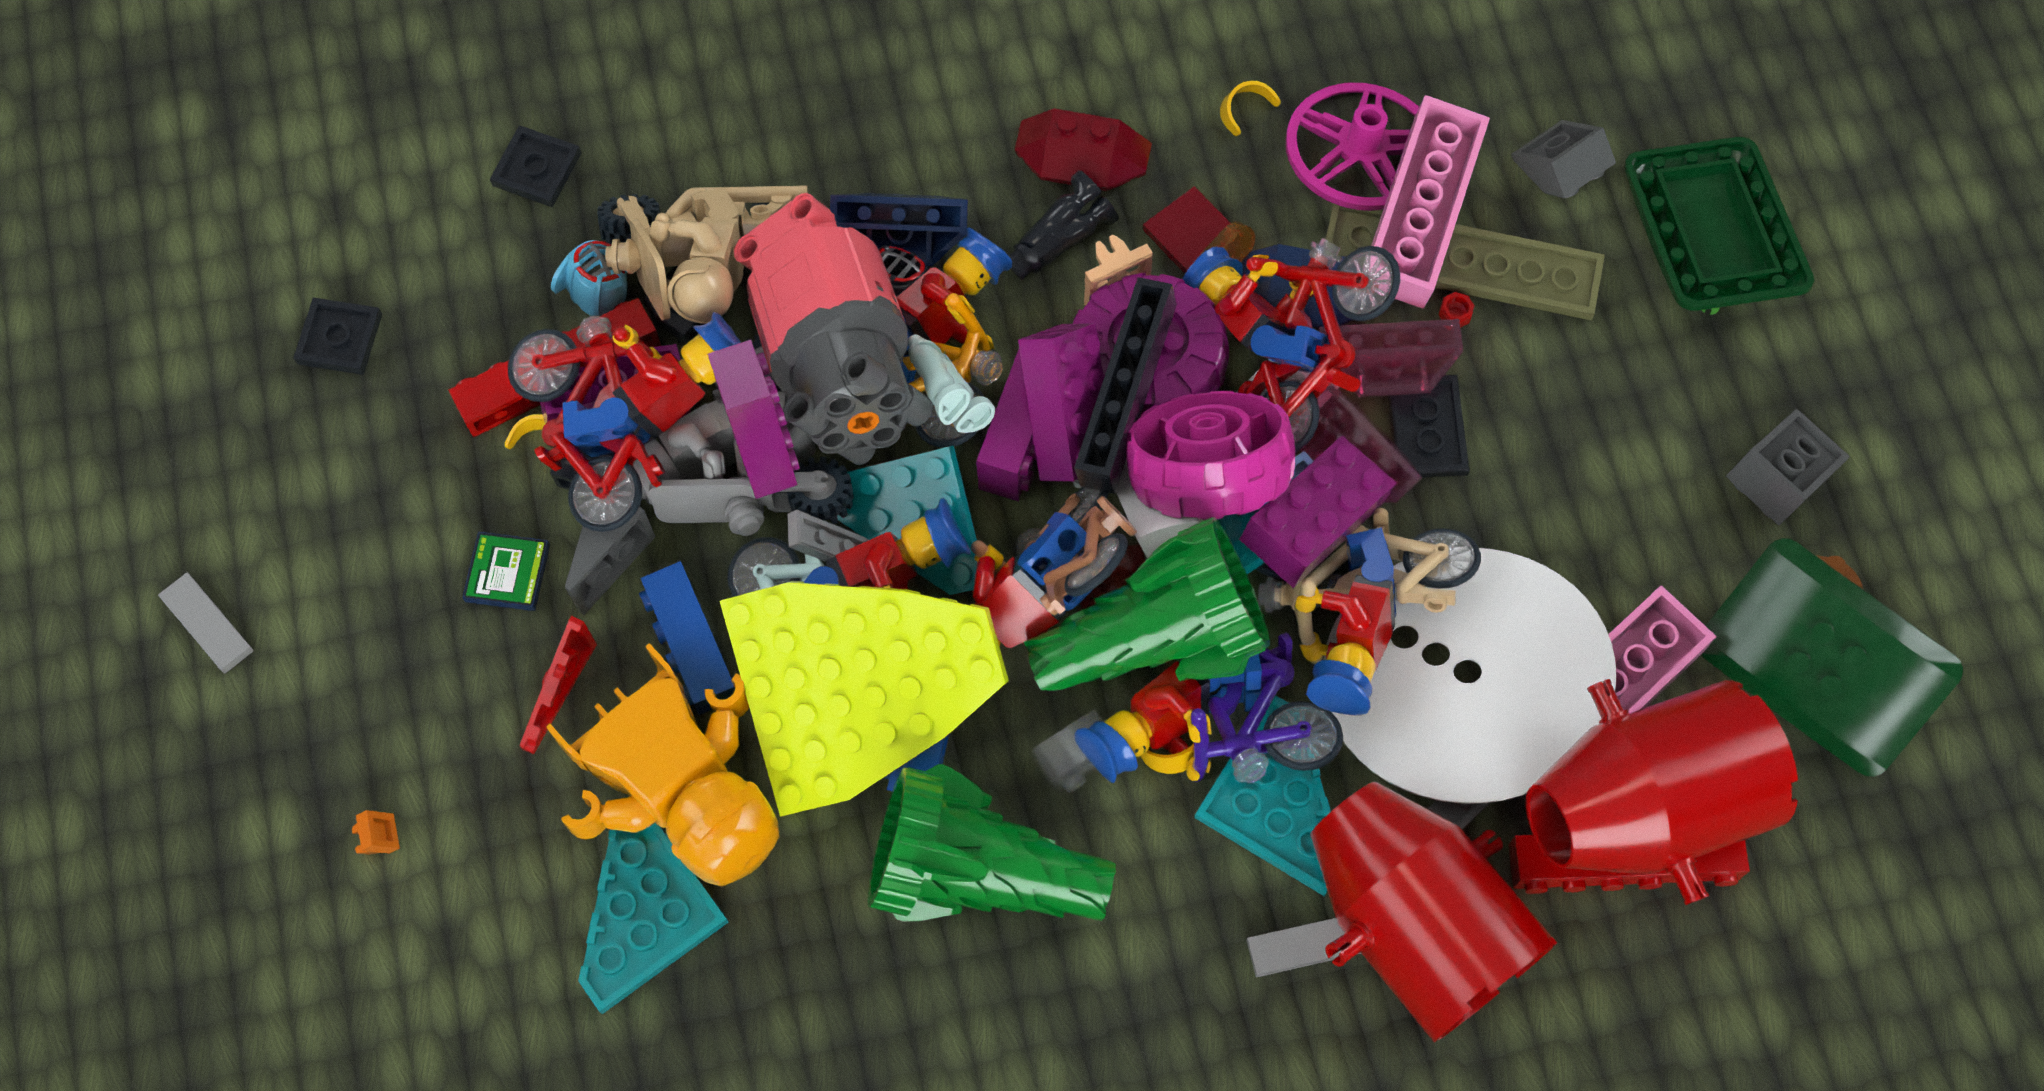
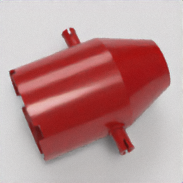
[1526,679,1798,906]
[1310,782,1557,1043]

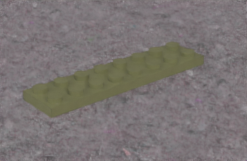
[1323,204,1605,321]

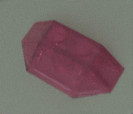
[1318,319,1464,397]
[1300,383,1423,503]

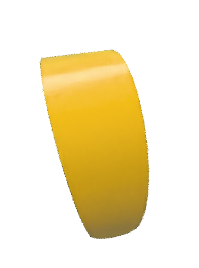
[1220,81,1281,136]
[505,414,561,461]
[1141,743,1194,774]

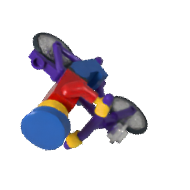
[1075,632,1343,783]

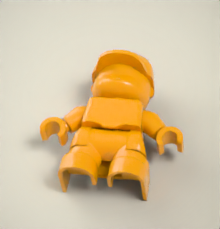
[546,643,779,886]

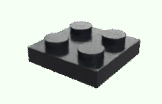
[490,125,582,207]
[293,297,383,375]

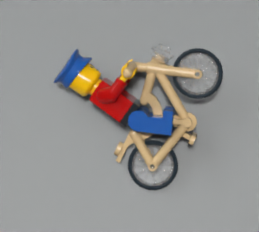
[1256,508,1481,716]

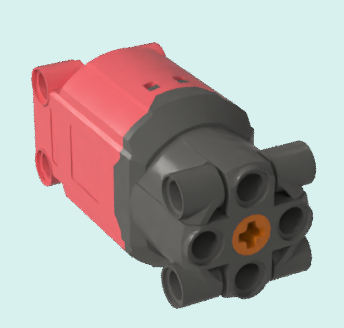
[734,193,933,465]

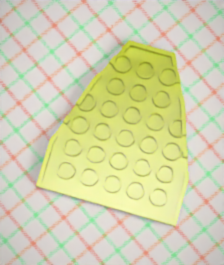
[720,581,1009,817]

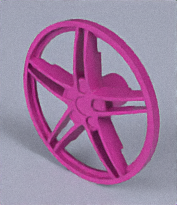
[1285,83,1419,211]

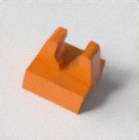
[352,810,400,854]

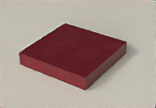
[1143,186,1239,274]

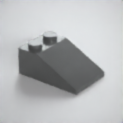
[1725,409,1850,525]
[565,491,656,615]

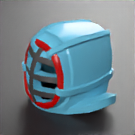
[551,240,628,317]

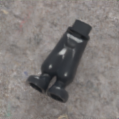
[1009,170,1119,280]

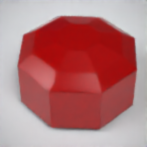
[1438,292,1475,329]

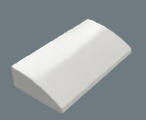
[1116,462,1204,559]

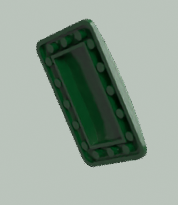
[1624,137,1815,311]
[1701,538,1963,777]

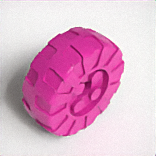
[1126,391,1295,520]

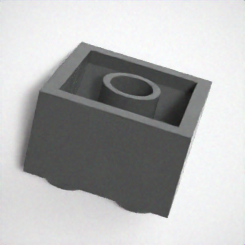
[1511,120,1616,198]

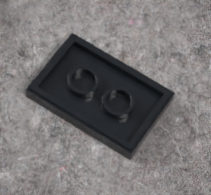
[1386,375,1470,479]

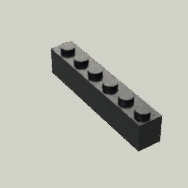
[1074,277,1177,494]

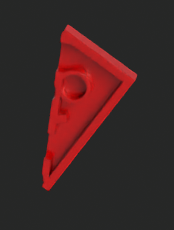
[519,616,597,754]

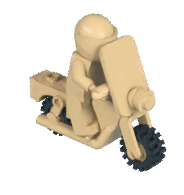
[597,186,808,323]

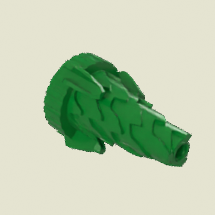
[1024,517,1270,691]
[867,764,1116,921]

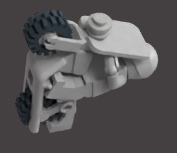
[620,326,854,536]

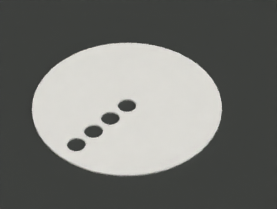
[1324,548,1616,804]

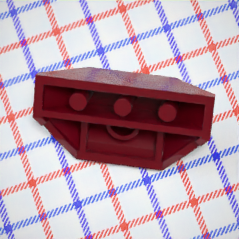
[1015,108,1152,191]

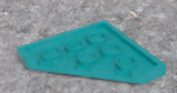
[837,446,977,595]
[1194,696,1331,897]
[578,823,729,1014]

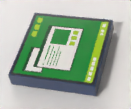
[462,531,550,611]

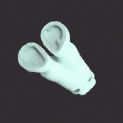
[908,335,995,433]

